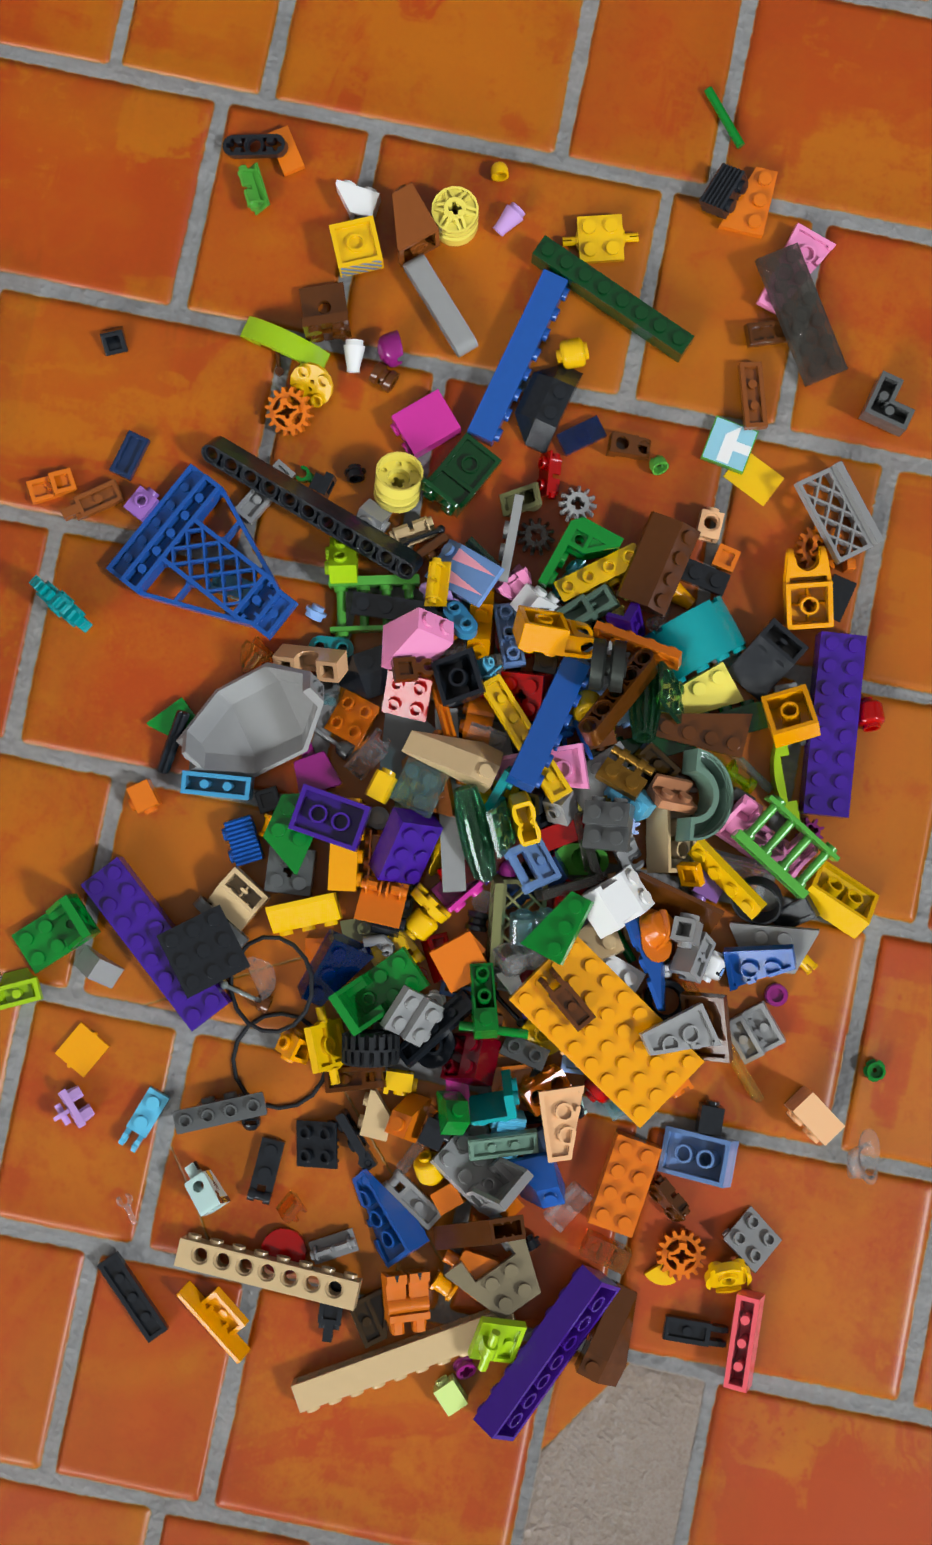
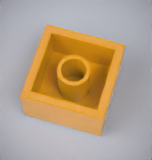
[761,684,821,748]

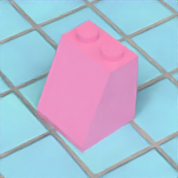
[381,607,454,676]

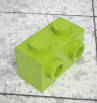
[324,537,359,584]

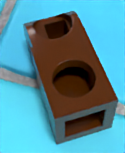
[606,431,651,460]

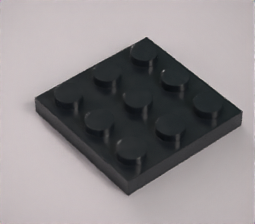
[156,905,251,999]

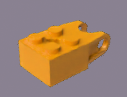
[783,546,834,630]
[512,605,594,659]

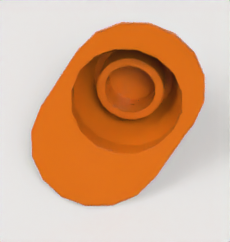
[639,909,674,963]

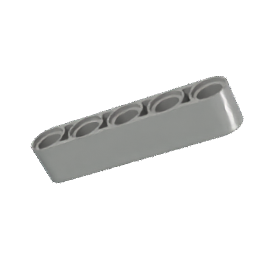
[403,253,479,358]

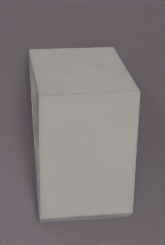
[74,945,125,989]

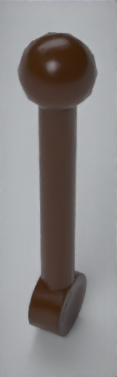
[275,351,284,376]

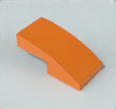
[26,468,77,505]

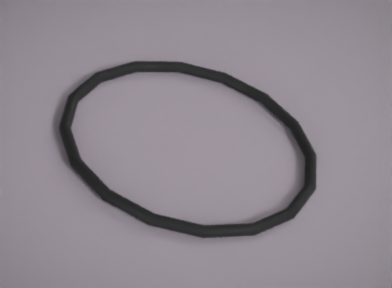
[229,935,314,1034]
[231,1011,325,1110]

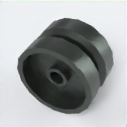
[588,638,628,693]

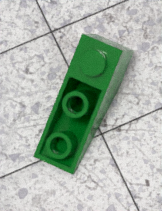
[470,963,499,1039]

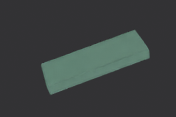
[467,1128,539,1161]

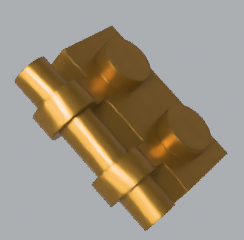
[595,745,656,802]

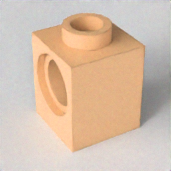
[696,507,725,544]

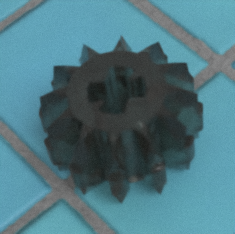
[517,518,555,556]

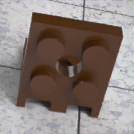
[299,282,352,343]

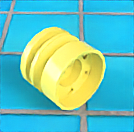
[431,186,479,246]
[373,451,424,514]

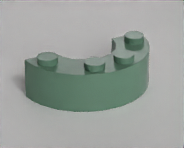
[675,748,734,842]

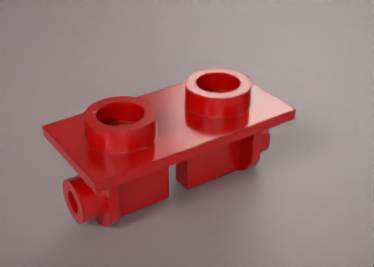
[537,450,562,500]

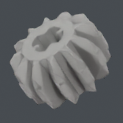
[558,486,597,522]

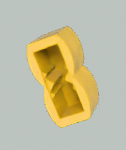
[364,767,398,805]
[508,791,541,847]

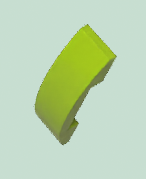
[240,316,330,368]
[770,743,801,821]

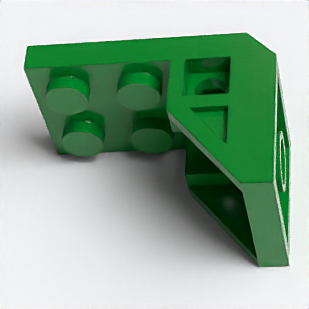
[537,517,624,590]
[11,894,101,974]
[328,946,430,1036]

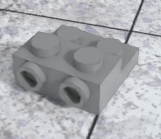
[380,985,445,1047]

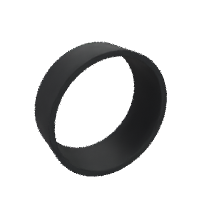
[731,876,782,925]

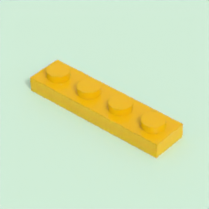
[687,839,767,920]

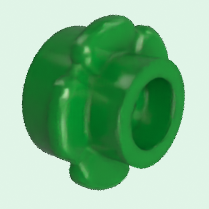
[863,1059,886,1082]

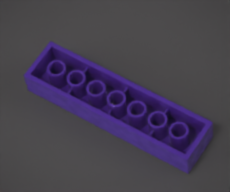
[798,631,867,818]
[81,857,232,1031]
[473,1265,621,1441]

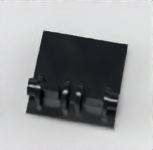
[296,1120,339,1169]

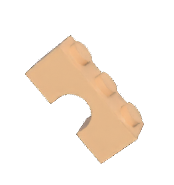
[272,644,348,683]

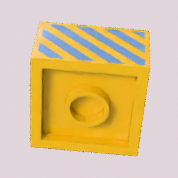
[329,215,384,278]

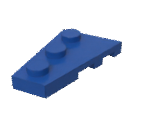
[723,944,797,991]

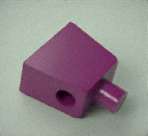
[294,742,343,793]

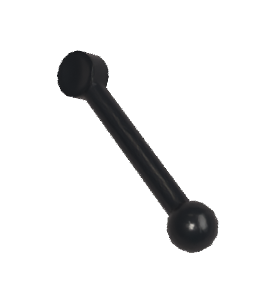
[400,525,445,546]
[495,990,525,1027]

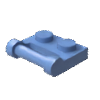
[503,838,562,895]

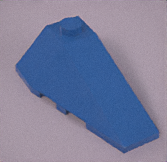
[625,916,665,1012]
[352,1169,430,1268]

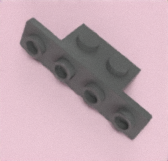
[172,1091,267,1134]

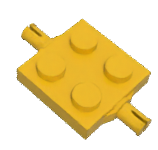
[562,214,639,264]
[304,1006,345,1085]

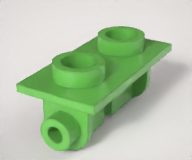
[237,162,270,215]

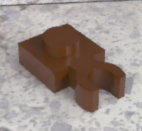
[391,656,434,683]

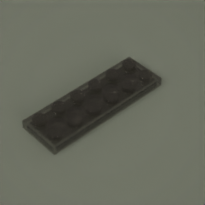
[755,242,848,387]

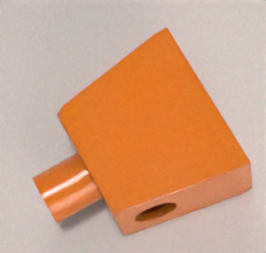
[441,1247,500,1301]

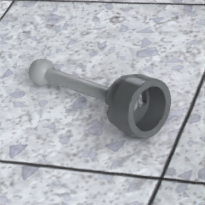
[314,728,355,760]

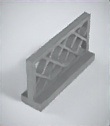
[794,461,884,565]

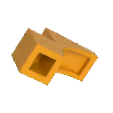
[467,588,495,659]

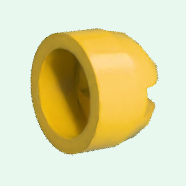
[491,161,509,182]

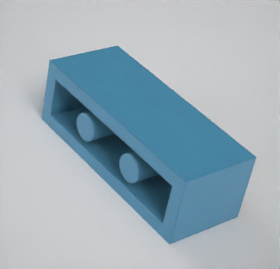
[180,770,255,800]

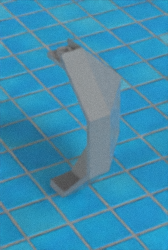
[176,662,324,777]

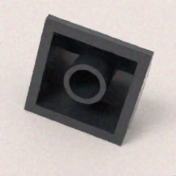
[431,647,486,707]

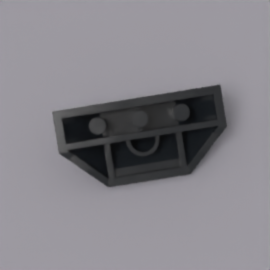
[514,364,583,454]
[339,645,388,700]

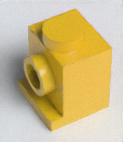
[383,1068,418,1096]

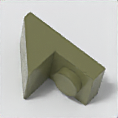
[499,482,542,517]

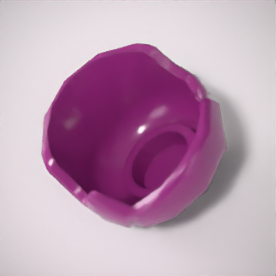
[377,330,403,368]

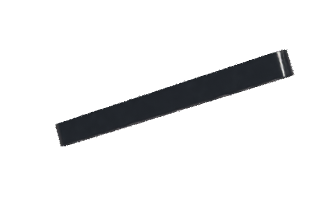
[201,436,423,580]

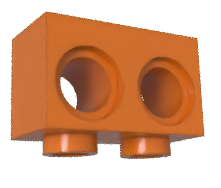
[518,1064,571,1117]

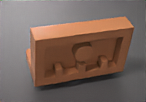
[646,773,698,815]

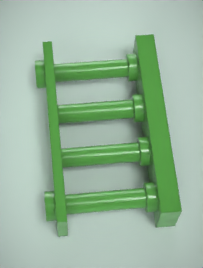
[328,574,420,638]
[730,795,840,899]

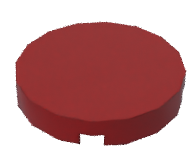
[261,1227,307,1275]

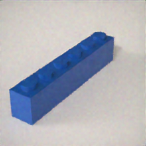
[505,656,590,793]

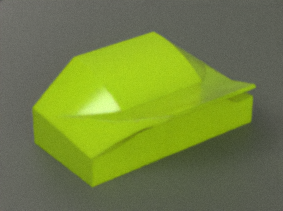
[0,967,44,1010]

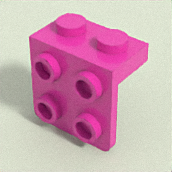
[431,878,485,913]

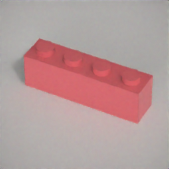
[723,1288,765,1393]

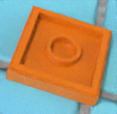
[429,930,487,993]

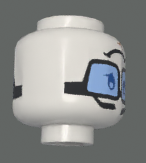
[702,950,726,983]

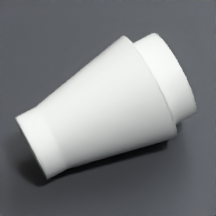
[343,339,365,373]

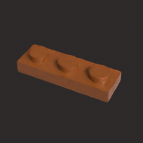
[738,362,768,430]

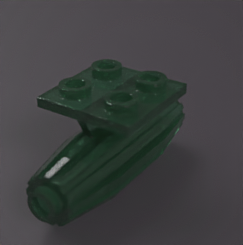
[628,661,684,743]
[453,784,516,883]

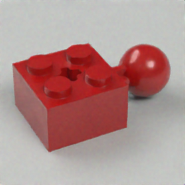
[479,670,554,721]

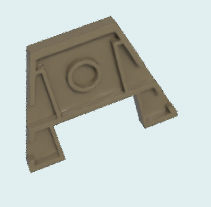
[444,1239,541,1319]

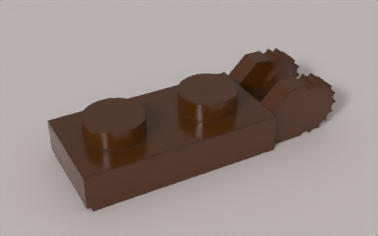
[538,967,596,1032]

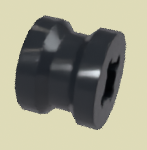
[465,910,489,933]

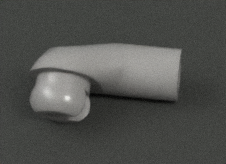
[363,934,395,957]

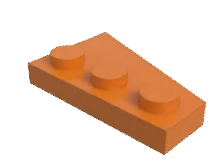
[718,167,778,239]

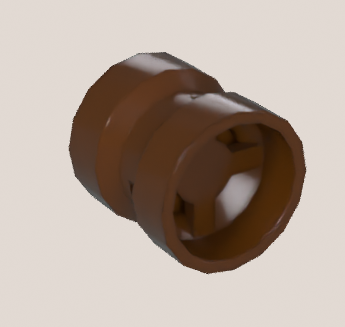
[369,362,400,393]

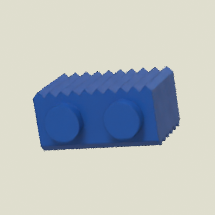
[222,815,265,867]

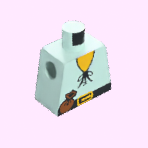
[184,1161,231,1217]

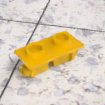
[424,557,452,607]

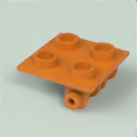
[324,689,381,747]
[354,875,410,929]

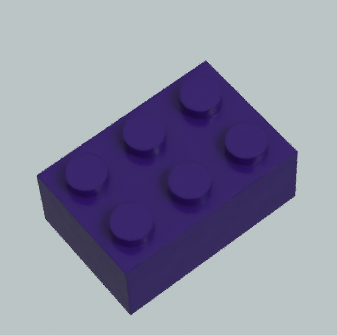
[288,784,372,852]
[369,807,443,885]

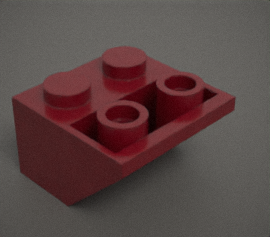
[440,1033,501,1087]

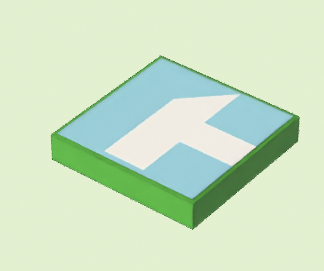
[700,416,759,475]

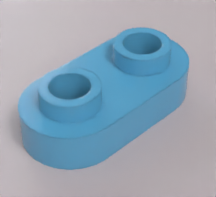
[442,601,478,640]

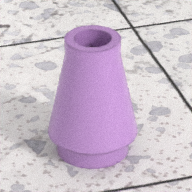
[493,202,525,237]

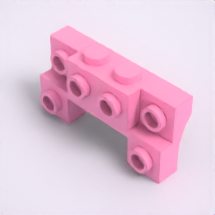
[715,794,818,878]

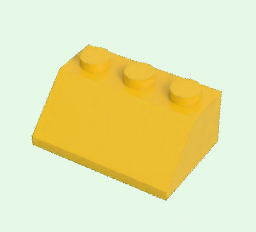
[805,860,880,939]
[265,892,342,936]

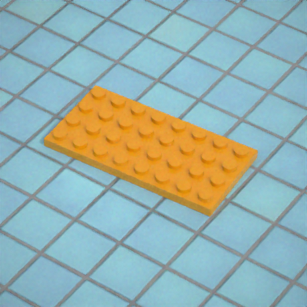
[508,936,705,1128]

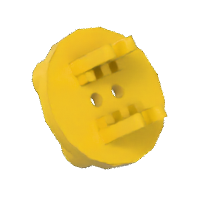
[290,362,334,408]

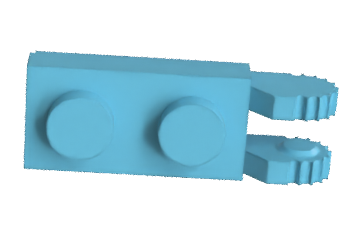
[118,1086,171,1153]

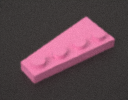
[756,223,836,314]
[495,743,590,789]

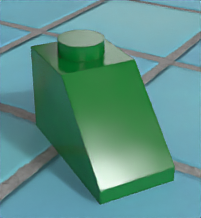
[436,1091,470,1135]

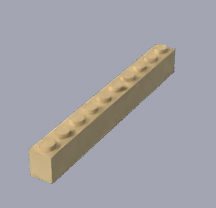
[291,1309,516,1413]

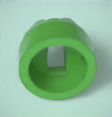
[649,455,669,475]

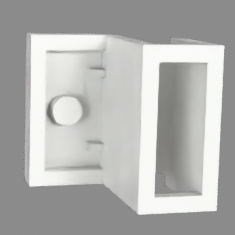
[581,864,655,939]

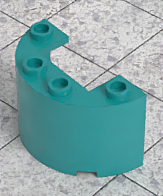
[644,595,747,687]

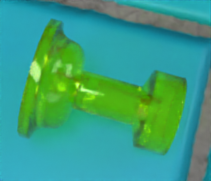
[725,759,758,794]

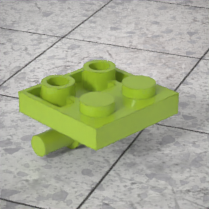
[468,1316,527,1372]

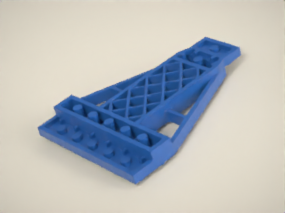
[106,463,299,640]

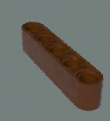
[578,648,659,747]

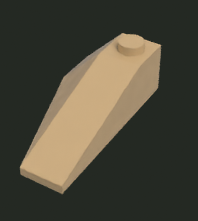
[402,730,503,793]

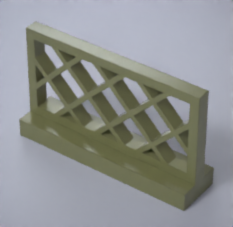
[486,874,548,967]

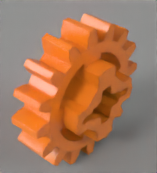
[265,386,314,436]
[795,524,845,570]
[655,1228,706,1281]

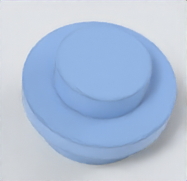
[305,603,327,622]

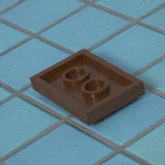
[680,991,733,1063]

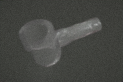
[116,1193,137,1225]

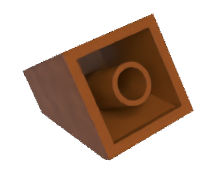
[392,183,440,267]

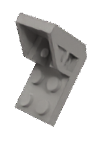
[430,1131,534,1217]

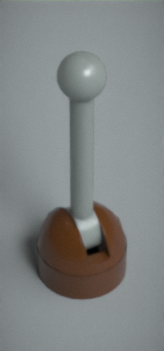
[219,980,274,1014]

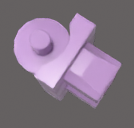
[53,1086,95,1128]

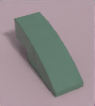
[555,584,621,624]

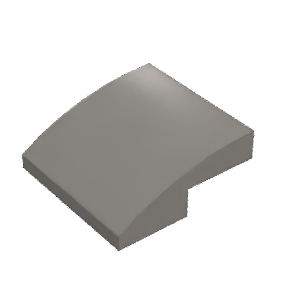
[729,1000,786,1065]

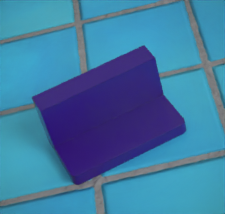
[605,602,646,637]

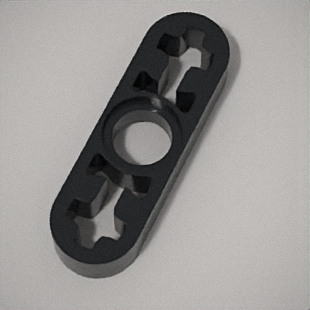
[223,134,288,159]

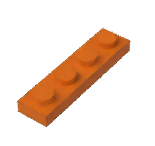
[593,620,682,671]

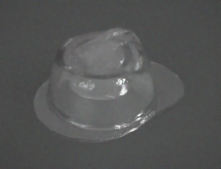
[846,1129,880,1185]

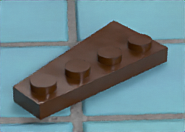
[652,713,753,759]

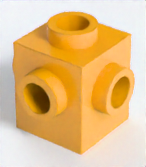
[274,1028,310,1065]

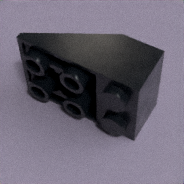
[728,618,809,701]

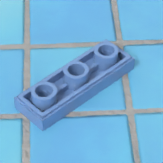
[493,602,526,670]

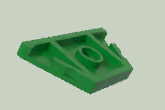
[263,792,333,875]

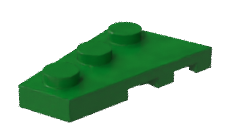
[520,891,594,965]

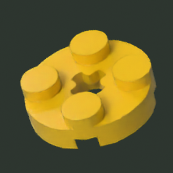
[410,882,452,924]
[704,1258,752,1293]

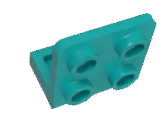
[469,1069,520,1126]

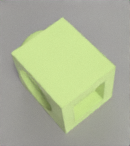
[433,1373,468,1417]

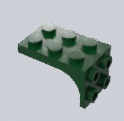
[421,432,502,518]

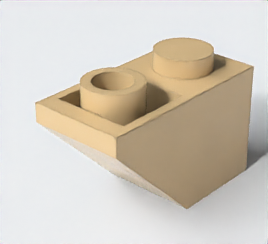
[357,1088,391,1142]

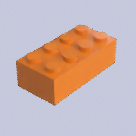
[586,1130,662,1238]

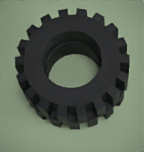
[342,1029,400,1068]

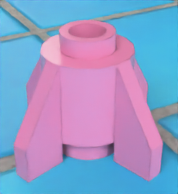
[493,564,532,601]

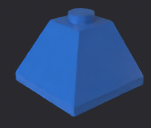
[508,1152,565,1209]

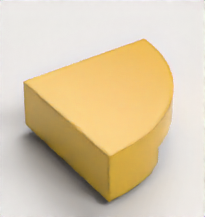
[644,1264,676,1285]

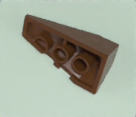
[575,1282,637,1387]

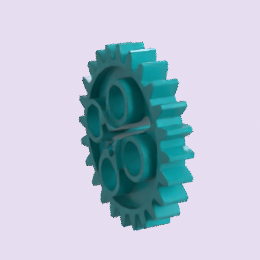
[28,575,93,633]

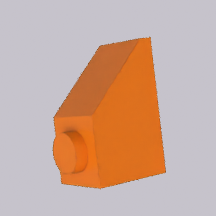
[384,1092,432,1143]

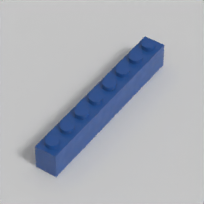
[467,269,570,447]

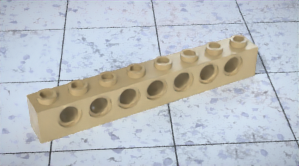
[174,1232,363,1311]

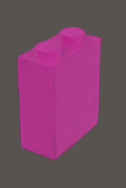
[390,389,461,458]

